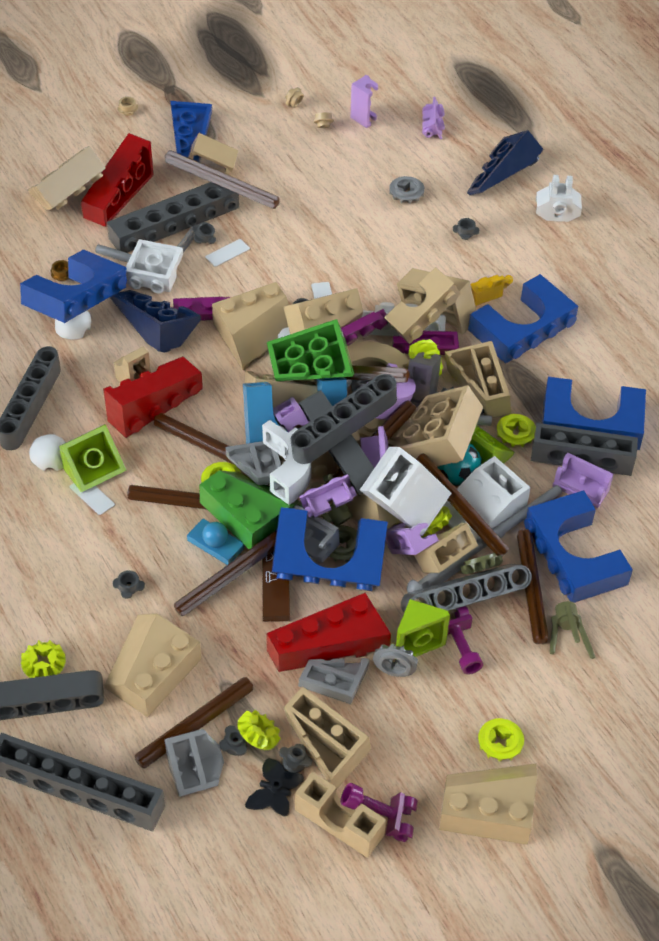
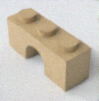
[384,267,461,344]
[295,772,386,858]

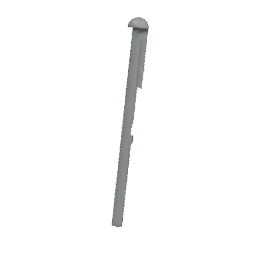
[407,485,562,599]

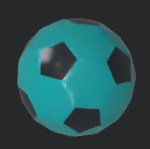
[437,444,482,486]

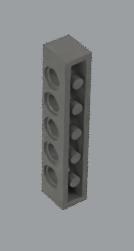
[107,182,239,253]
[0,733,165,832]

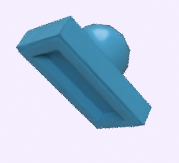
[187,518,245,565]

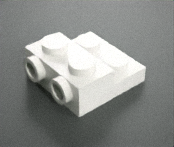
[126,239,183,294]

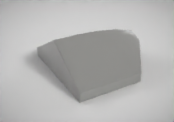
[164,729,224,797]

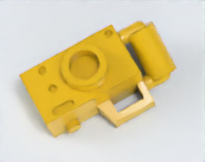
[471,275,513,306]

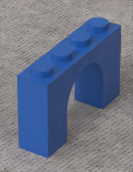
[20,249,127,323]
[468,274,578,364]
[542,377,646,450]
[524,490,633,603]
[271,507,388,591]

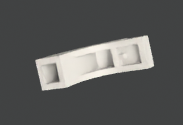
[262,420,311,505]

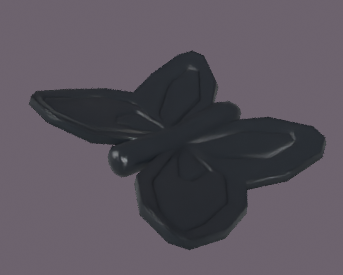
[245,758,304,816]

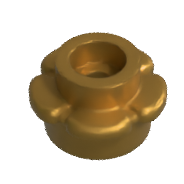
[50,260,69,281]

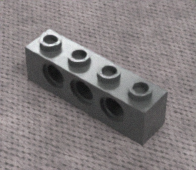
[531,423,638,476]

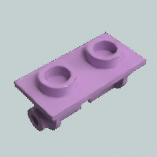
[422,97,445,140]
[299,474,357,518]

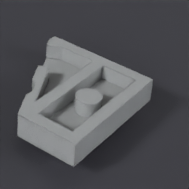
[225,441,281,485]
[298,658,370,704]

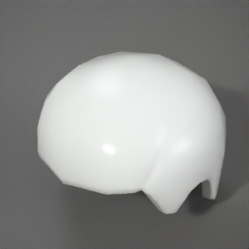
[55,311,91,340]
[29,434,66,471]

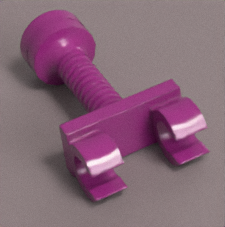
[447,606,484,675]
[341,783,418,842]

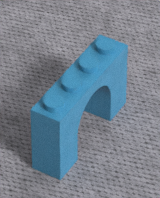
[243,377,347,444]

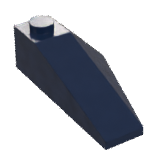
[467,130,544,196]
[110,290,201,352]

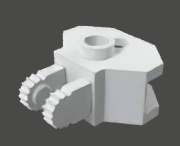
[536,175,582,222]

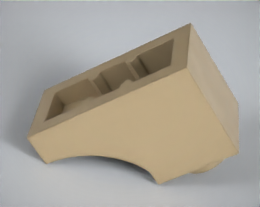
[114,346,151,383]
[414,523,478,573]

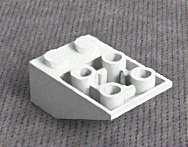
[360,447,451,536]
[443,456,531,541]

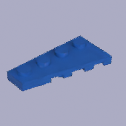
[171,101,212,163]

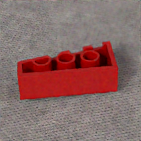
[81,133,154,227]
[103,356,203,438]
[266,592,391,672]

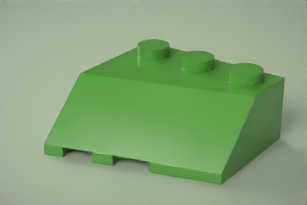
[267,319,354,381]
[199,471,303,549]

